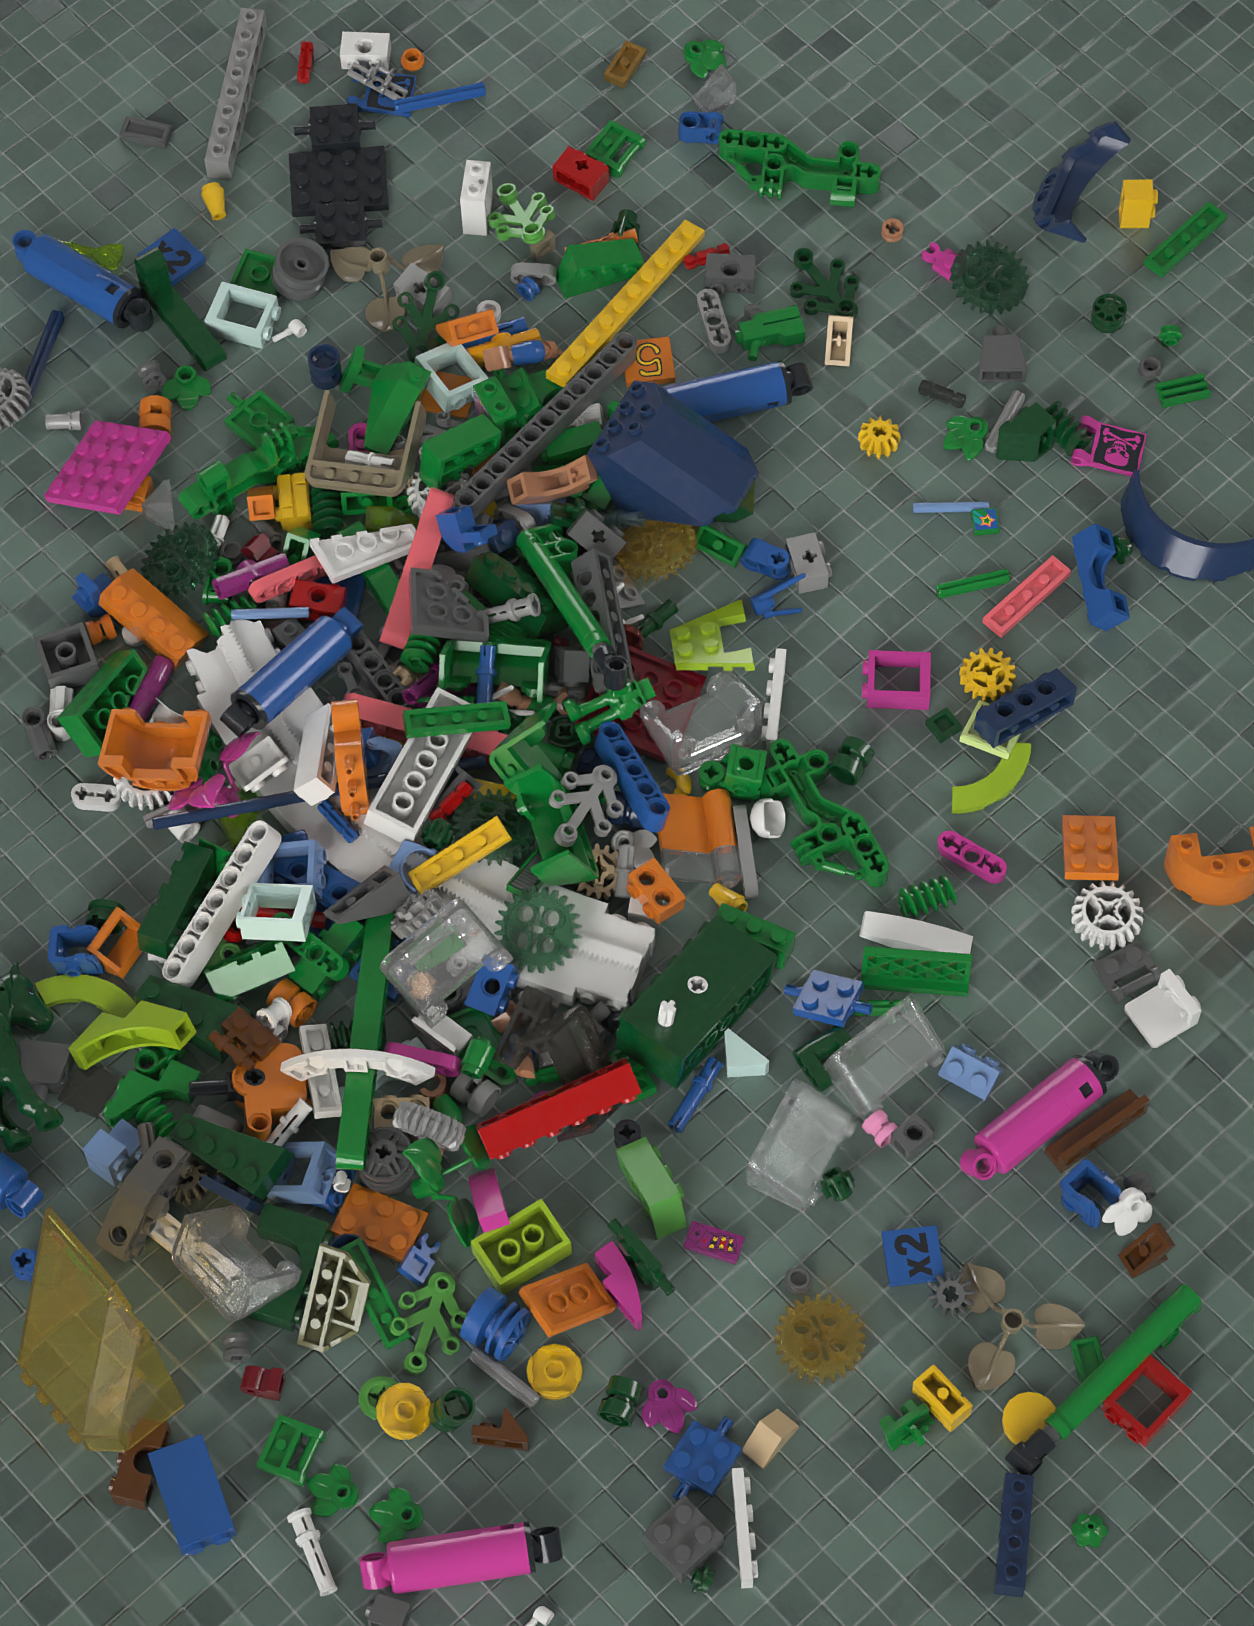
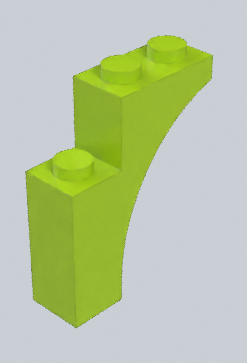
[68,1000,197,1070]

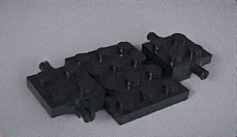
[289,103,389,249]

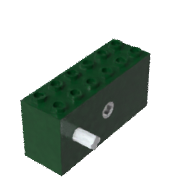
[615,915,777,1089]

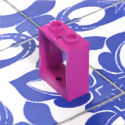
[862,650,931,710]

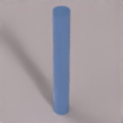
[913,501,989,513]
[231,607,309,620]

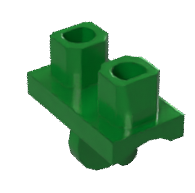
[879,1399,933,1451]

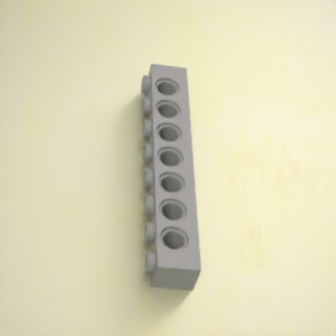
[204,8,267,180]

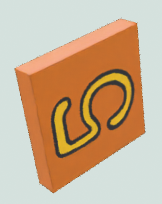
[624,337,676,388]

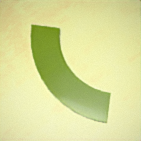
[951,743,1031,814]
[35,975,137,1018]

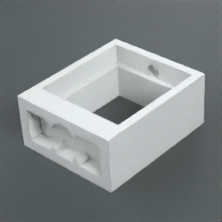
[460,160,493,236]

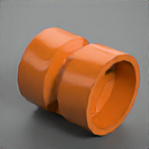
[139,395,172,436]
[266,978,318,1028]

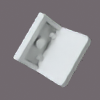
[229,736,289,793]
[1124,969,1202,1048]

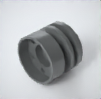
[358,1127,415,1197]

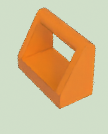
[436,309,499,347]
[86,907,142,978]

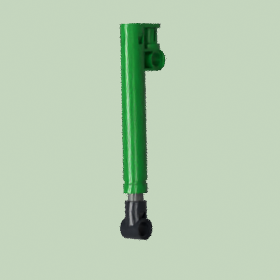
[516,523,629,691]
[1005,1283,1202,1476]

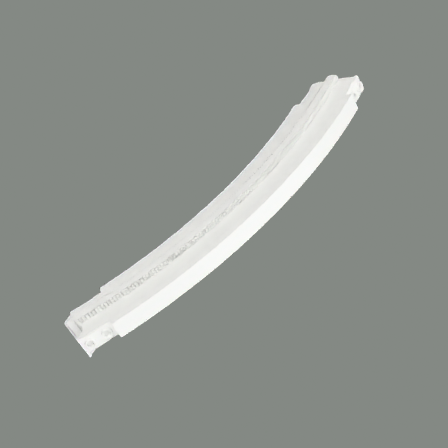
[185,619,656,1013]

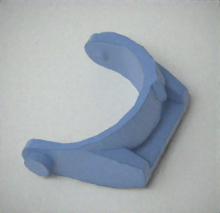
[366,736,402,777]
[388,841,438,895]

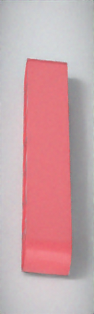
[379,487,455,650]
[343,693,508,765]

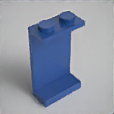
[148,1434,237,1555]

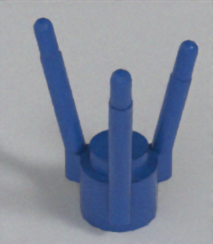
[750,573,806,619]

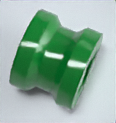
[699,760,725,792]

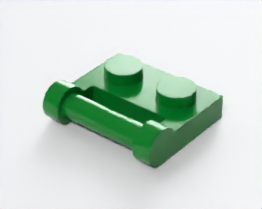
[584,120,647,178]
[256,1414,326,1486]

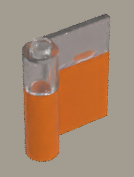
[658,789,742,888]

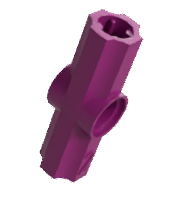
[212,553,290,600]

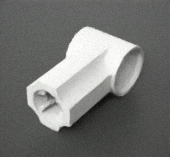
[47,686,74,741]

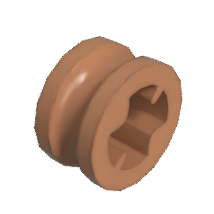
[881,218,904,242]

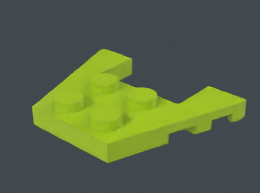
[670,600,755,671]

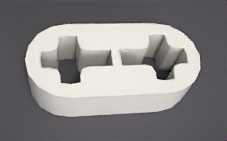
[71,783,122,812]

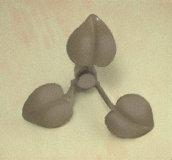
[330,244,444,332]
[960,1263,1085,1391]

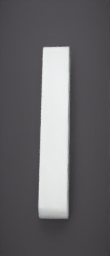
[162,820,281,988]

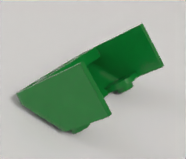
[439,635,552,703]
[489,701,617,813]
[503,764,599,886]

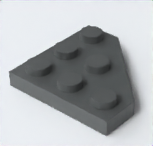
[409,567,489,643]

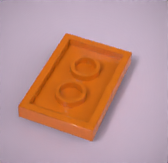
[1061,815,1119,881]
[330,1183,429,1263]
[519,1262,617,1337]

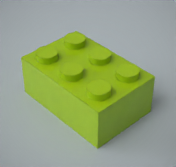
[471,1198,572,1295]

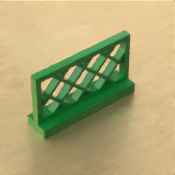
[861,946,972,997]

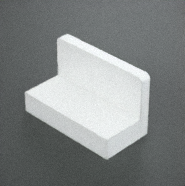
[411,1003,473,1057]

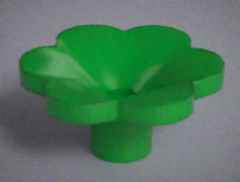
[1071,1513,1108,1548]

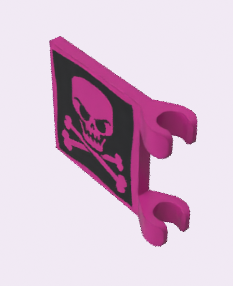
[1071,416,1147,477]

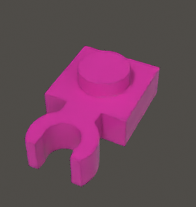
[922,242,967,282]

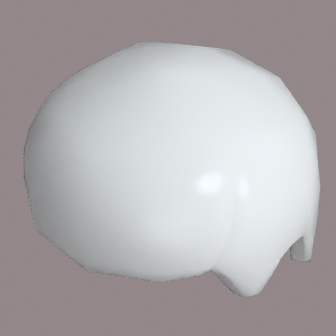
[750,798,786,838]

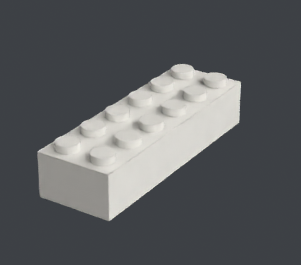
[364,687,475,843]

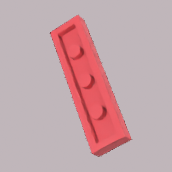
[982,555,1071,638]

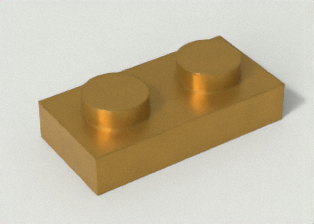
[603,41,647,89]

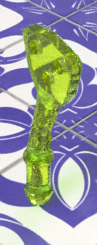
[57,239,124,270]

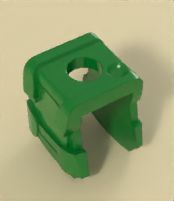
[716,743,767,801]

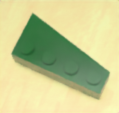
[57,649,148,757]

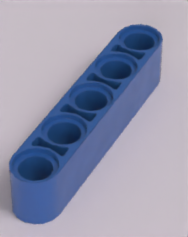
[594,721,670,833]

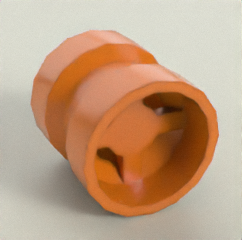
[84,614,117,646]

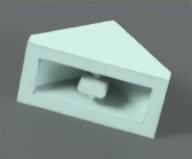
[724,1028,769,1078]

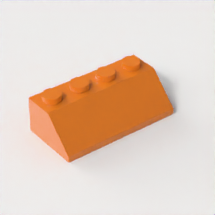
[99,568,210,671]

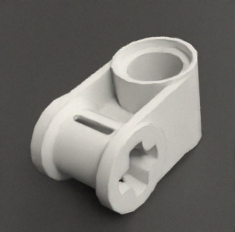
[256,997,292,1043]

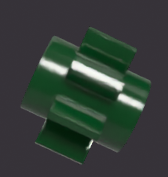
[420,818,454,851]
[820,1167,855,1202]

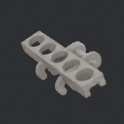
[347,61,408,100]

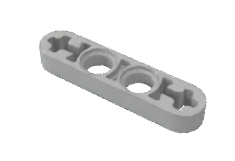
[732,804,758,900]

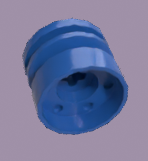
[460,1287,532,1362]

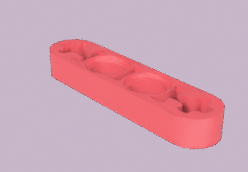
[248,555,327,603]

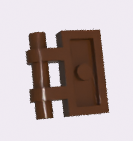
[208,1007,280,1071]

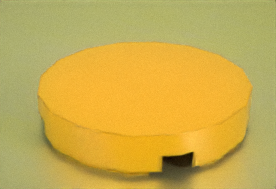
[526,1344,583,1400]
[376,1383,431,1440]
[1002,1392,1056,1445]

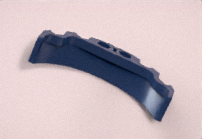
[1032,121,1131,243]
[1121,469,1254,582]

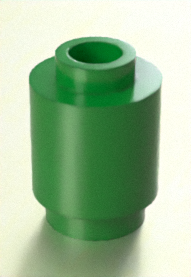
[461,1037,496,1079]

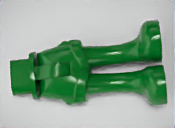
[563,677,656,746]

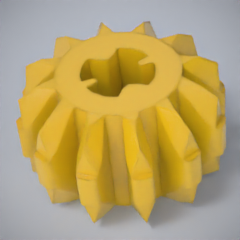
[858,415,901,459]

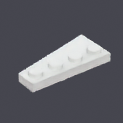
[309,524,416,583]

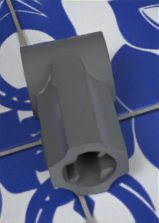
[21,706,58,761]

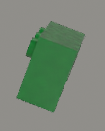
[419,413,502,490]

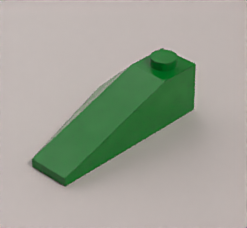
[363,361,432,455]

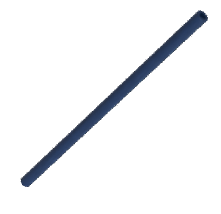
[152,755,486,830]

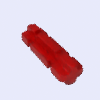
[297,41,314,84]
[683,243,731,270]
[429,781,473,821]

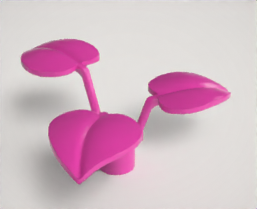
[167,731,260,818]

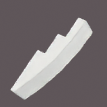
[860,911,973,954]

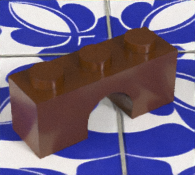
[108,1414,171,1511]

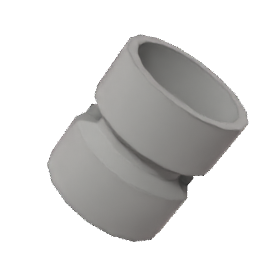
[450,1072,501,1117]

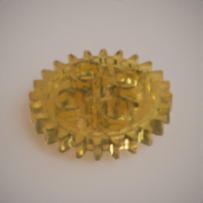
[616,518,697,582]
[774,1293,866,1384]

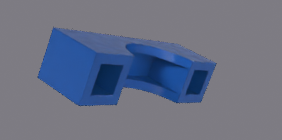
[1072,523,1130,631]

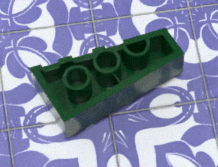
[464,551,569,639]
[137,841,216,960]
[134,975,254,1064]
[169,1113,295,1201]

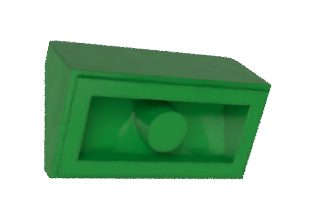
[691,525,748,568]

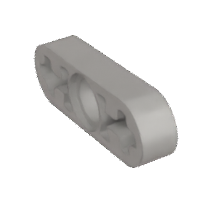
[697,289,731,354]

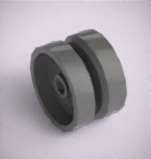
[271,238,329,301]

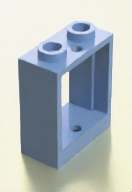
[257,839,327,899]
[267,1141,337,1204]

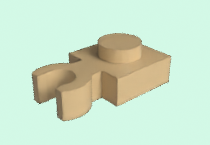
[393,665,423,688]

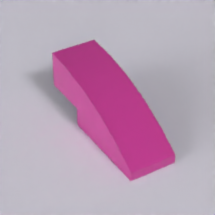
[468,1168,510,1233]
[594,1241,642,1331]

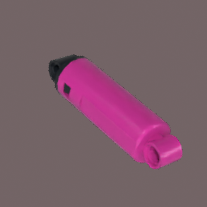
[960,1051,1119,1180]
[359,1521,563,1594]

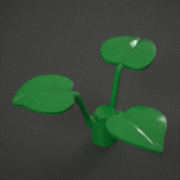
[402,1124,492,1249]

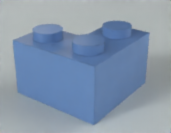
[83,1119,142,1188]

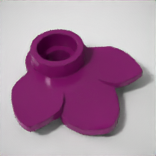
[642,1379,697,1434]

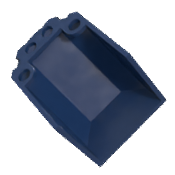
[587,381,759,527]

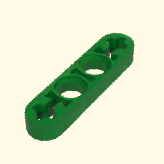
[272,912,349,981]

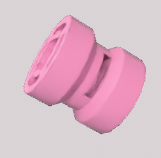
[862,1109,898,1148]

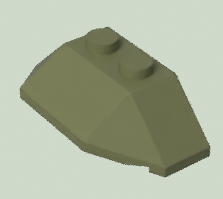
[297,1243,371,1353]

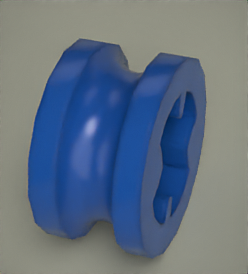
[516,277,540,301]

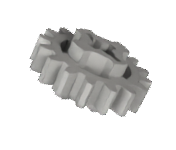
[390,889,444,939]

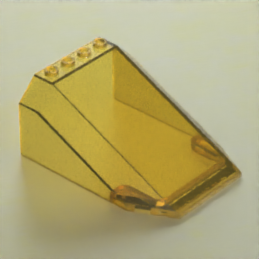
[17,1206,185,1452]

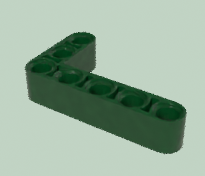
[134,246,227,372]

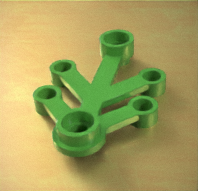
[487,183,556,244]
[389,1272,467,1376]

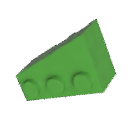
[616,1137,687,1240]

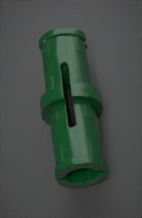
[630,599,679,643]

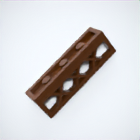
[1044,1089,1150,1173]

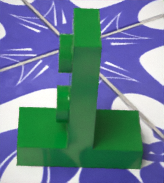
[339,345,383,394]

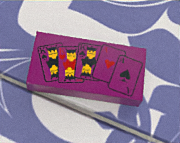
[683,1220,745,1265]

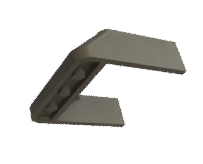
[305,390,427,497]

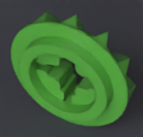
[358,1376,398,1420]

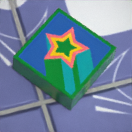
[971,508,1000,536]

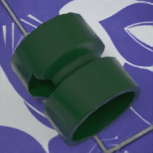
[828,736,875,786]
[597,1375,645,1427]
[428,1387,475,1433]

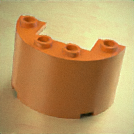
[98,707,212,791]
[1164,826,1254,906]

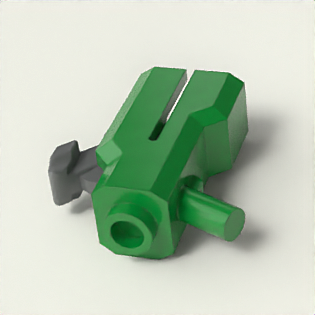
[734,304,805,361]

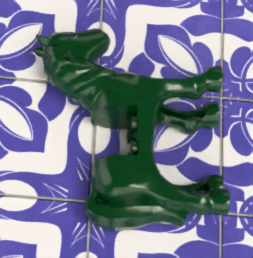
[0,962,64,1153]

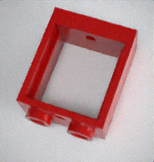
[1102,1355,1192,1447]

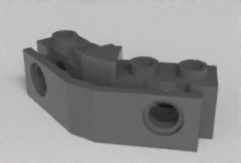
[95,1136,194,1263]

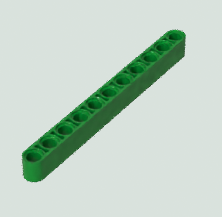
[336,910,396,1170]

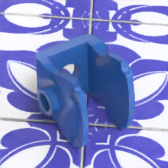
[48,925,106,977]
[1060,1159,1122,1229]

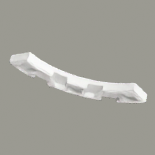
[280,1049,435,1085]

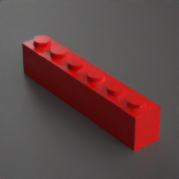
[475,1058,642,1160]

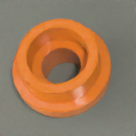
[401,48,425,71]

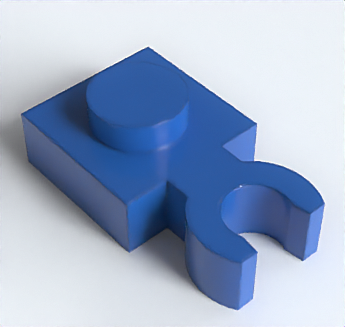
[397,1233,440,1286]

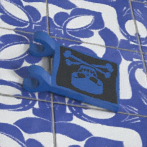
[347,70,416,117]

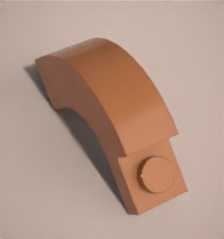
[507,455,598,505]

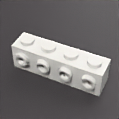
[293,703,337,806]

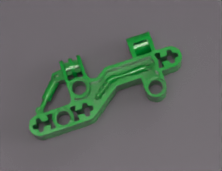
[718,129,881,208]
[178,422,339,519]
[758,739,889,888]

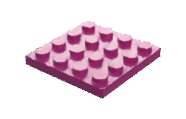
[44,420,171,515]

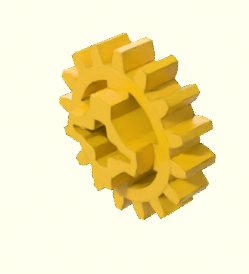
[959,648,1016,702]

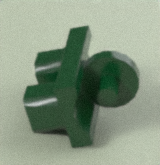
[549,498,596,534]

